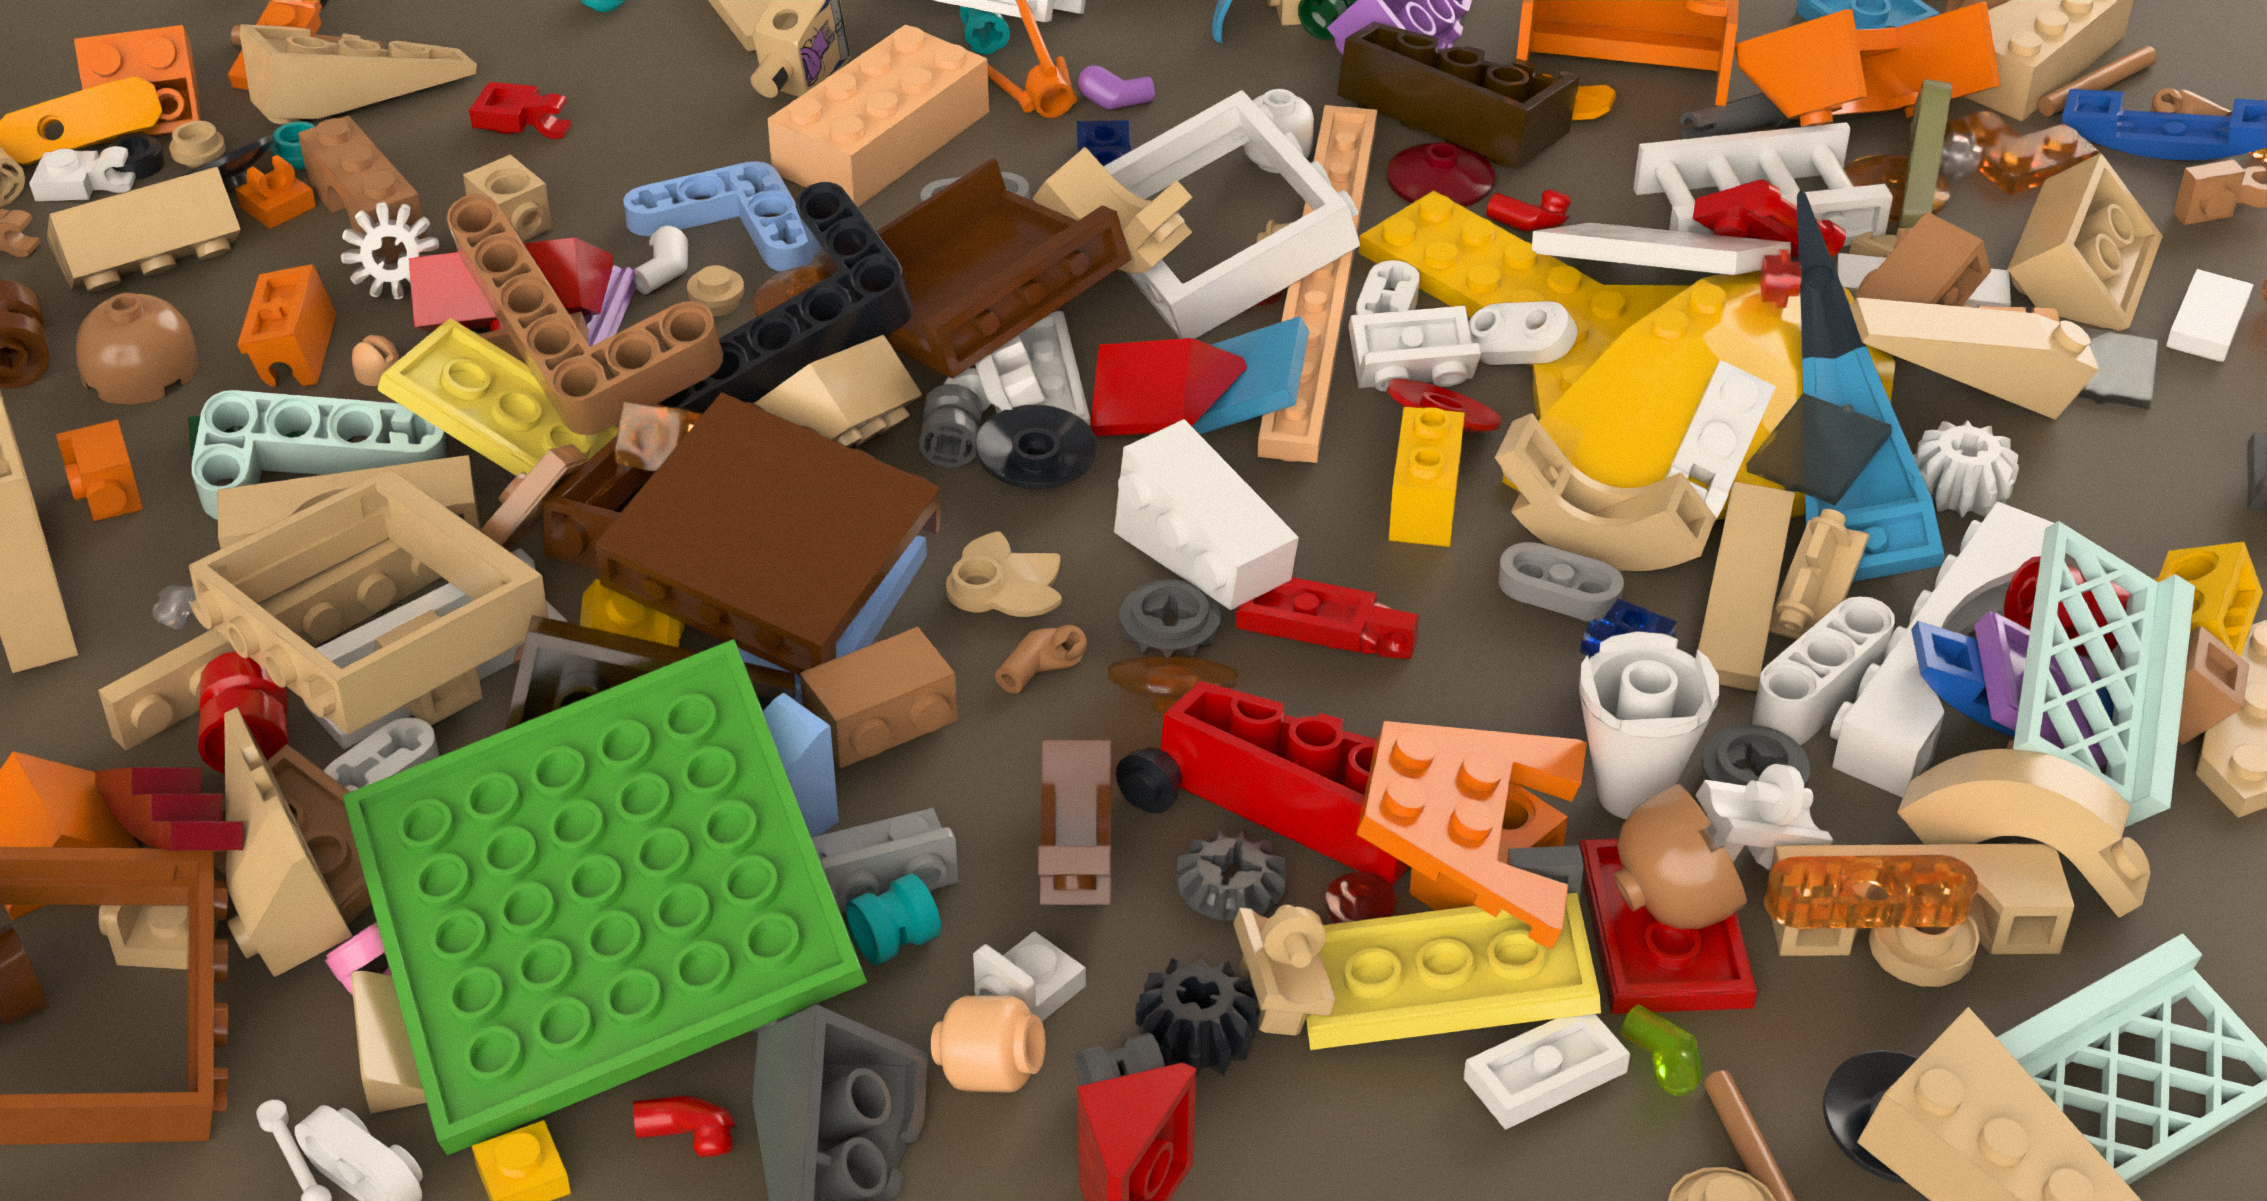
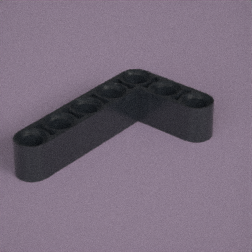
[651,182,914,442]

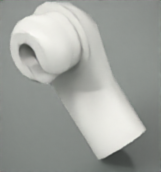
[633,225,688,295]

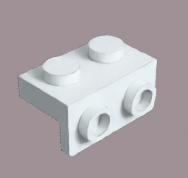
[1348,306,1481,392]

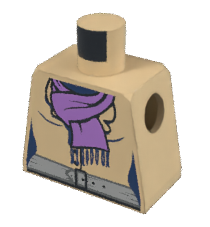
[750,0,851,98]

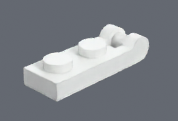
[1664,360,1776,521]

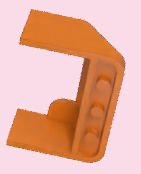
[1516,0,1739,106]
[1734,2,2001,127]

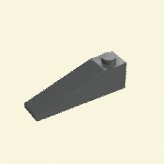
[752,1004,928,1201]

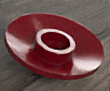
[1387,142,1495,207]

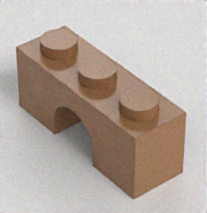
[298,115,426,263]

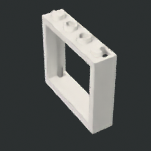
[1103,90,1360,339]

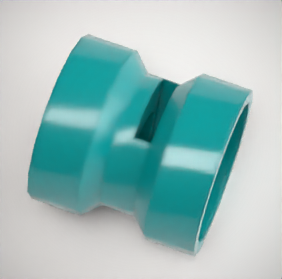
[845,873,942,966]

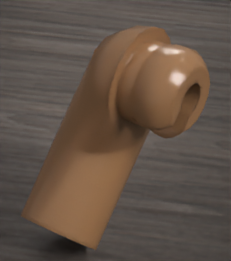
[2151,88,2232,117]

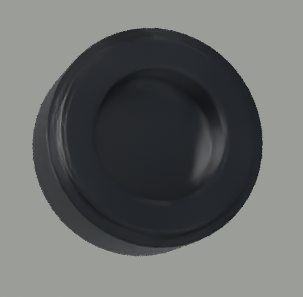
[108,133,165,180]

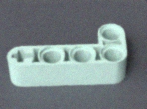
[191,390,449,519]

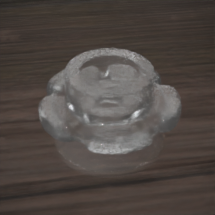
[1938,131,1982,183]

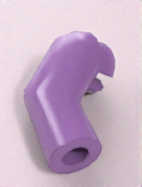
[1077,65,1155,110]

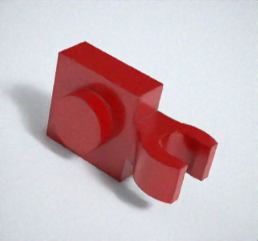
[468,82,572,139]

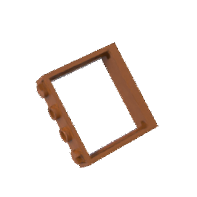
[0,847,228,1145]

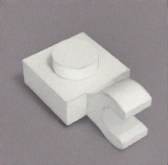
[29,146,136,201]

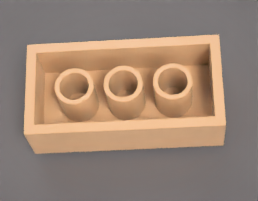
[767,24,989,207]

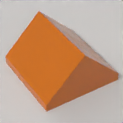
[0,751,139,920]

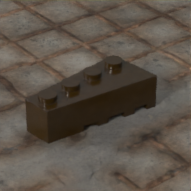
[1337,21,1580,168]
[505,615,796,730]

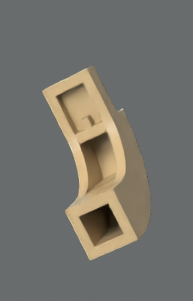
[1032,147,1192,273]
[1495,413,1716,572]
[1898,749,2151,918]

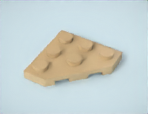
[2195,620,2267,818]

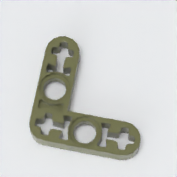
[1898,79,1952,228]

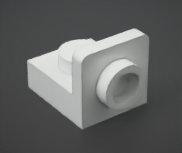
[973,931,1086,1022]

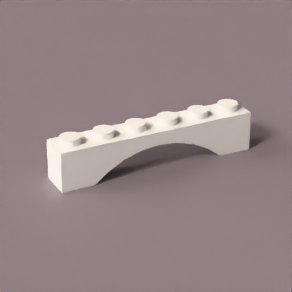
[1830,501,2054,798]

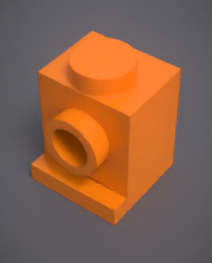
[56,419,143,521]

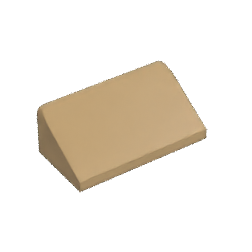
[351,971,427,1114]

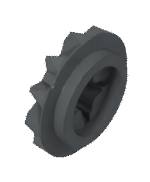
[1119,580,1221,660]
[1701,725,1810,788]
[1176,829,1286,921]

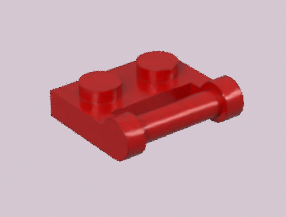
[1692,179,1846,259]

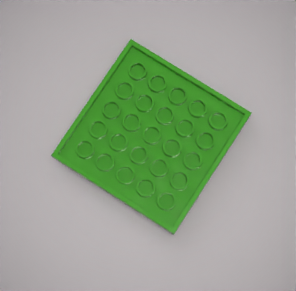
[342,639,867,1156]

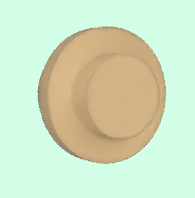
[169,121,226,168]
[687,265,744,317]

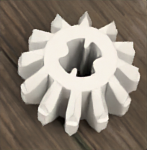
[341,202,439,299]
[1913,420,2019,518]

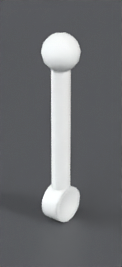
[256,1100,332,1201]

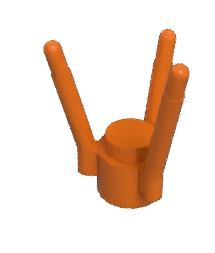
[988,0,1078,118]

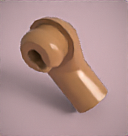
[995,624,1087,693]

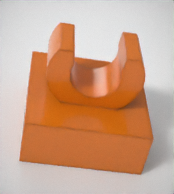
[235,155,316,229]

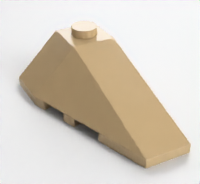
[240,24,477,125]
[1850,298,2099,420]
[224,707,353,977]

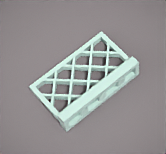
[2013,521,2195,827]
[1996,933,2267,1185]

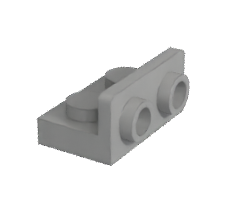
[811,807,958,913]

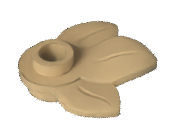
[946,531,1062,617]

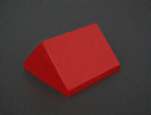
[1090,338,1247,436]
[1077,1063,1196,1201]

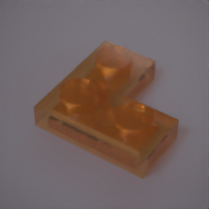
[1944,110,2099,195]

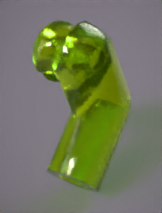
[1621,1004,1703,1096]

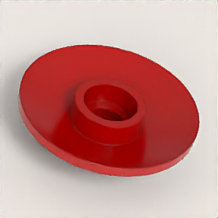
[1386,379,1502,433]

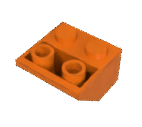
[74,25,201,145]

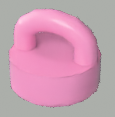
[324,921,392,995]

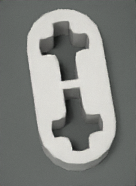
[1356,261,1419,315]
[324,717,439,792]

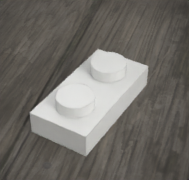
[1464,1014,1630,1130]

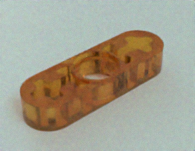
[1764,855,1978,929]

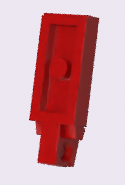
[1236,577,1419,659]

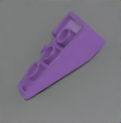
[1327,0,1472,55]

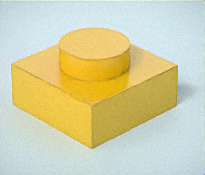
[472,1120,571,1201]

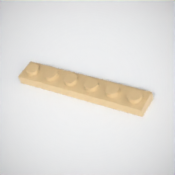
[98,538,442,751]

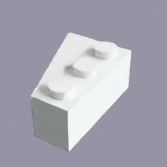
[1114,419,1299,610]

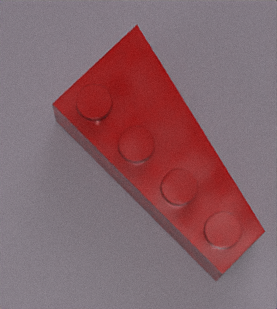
[1160,681,1410,886]

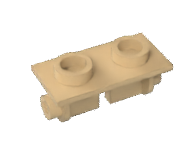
[1768,509,1870,640]

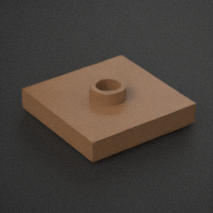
[480,444,589,552]

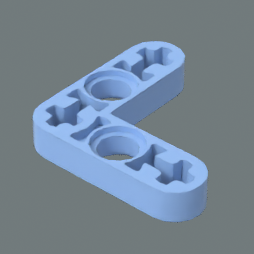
[623,161,814,272]

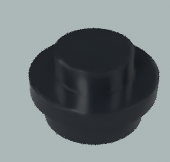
[1116,747,1182,814]

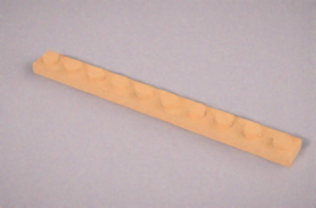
[1257,105,1377,463]

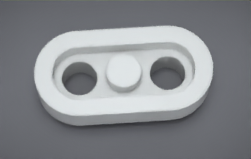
[1468,301,1578,365]
[295,1105,423,1201]

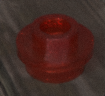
[1761,249,1801,308]
[1326,872,1396,924]

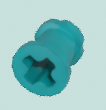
[959,6,1010,54]

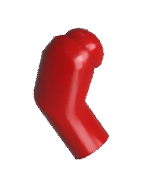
[1486,189,1571,232]
[633,1095,736,1157]

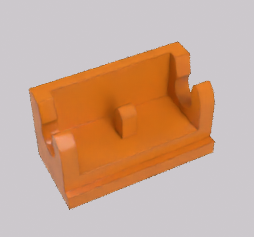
[237,264,337,387]

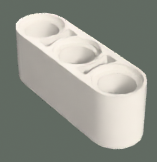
[1751,596,1894,745]

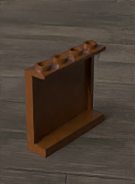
[816,158,1131,379]
[595,392,941,676]

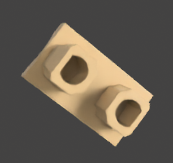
[1233,905,1336,1036]

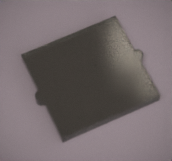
[2076,327,2158,410]
[1746,393,1892,506]

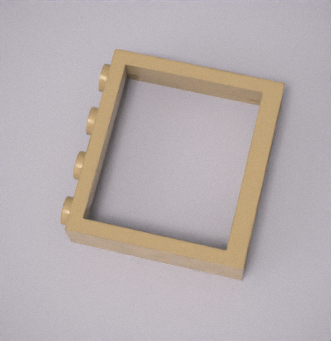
[0,390,78,673]
[188,468,548,735]

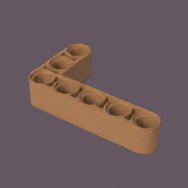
[446,194,723,435]

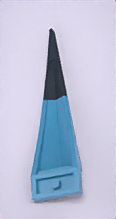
[1797,190,1945,582]

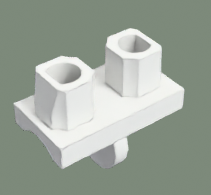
[944,334,1045,413]
[1695,764,1833,870]

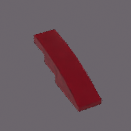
[95,767,243,851]

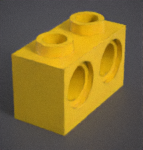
[1389,407,1465,547]
[2154,542,2263,657]

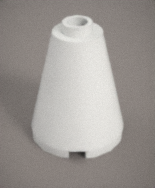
[1578,632,1719,819]

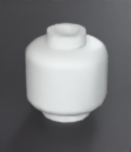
[1243,89,1314,173]

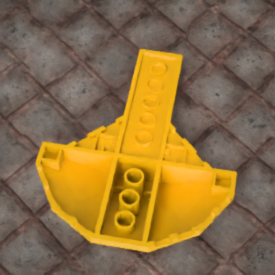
[1359,190,1896,520]

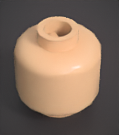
[931,996,1046,1093]

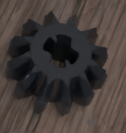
[1135,953,1260,1077]

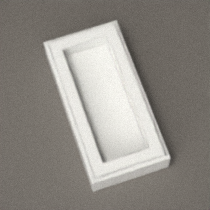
[2166,269,2254,362]

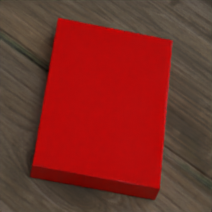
[1579,838,1757,1014]

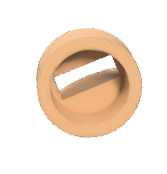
[352,335,400,386]

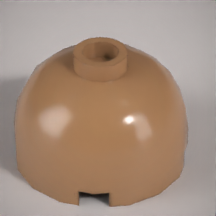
[76,293,199,405]
[1613,784,1747,929]

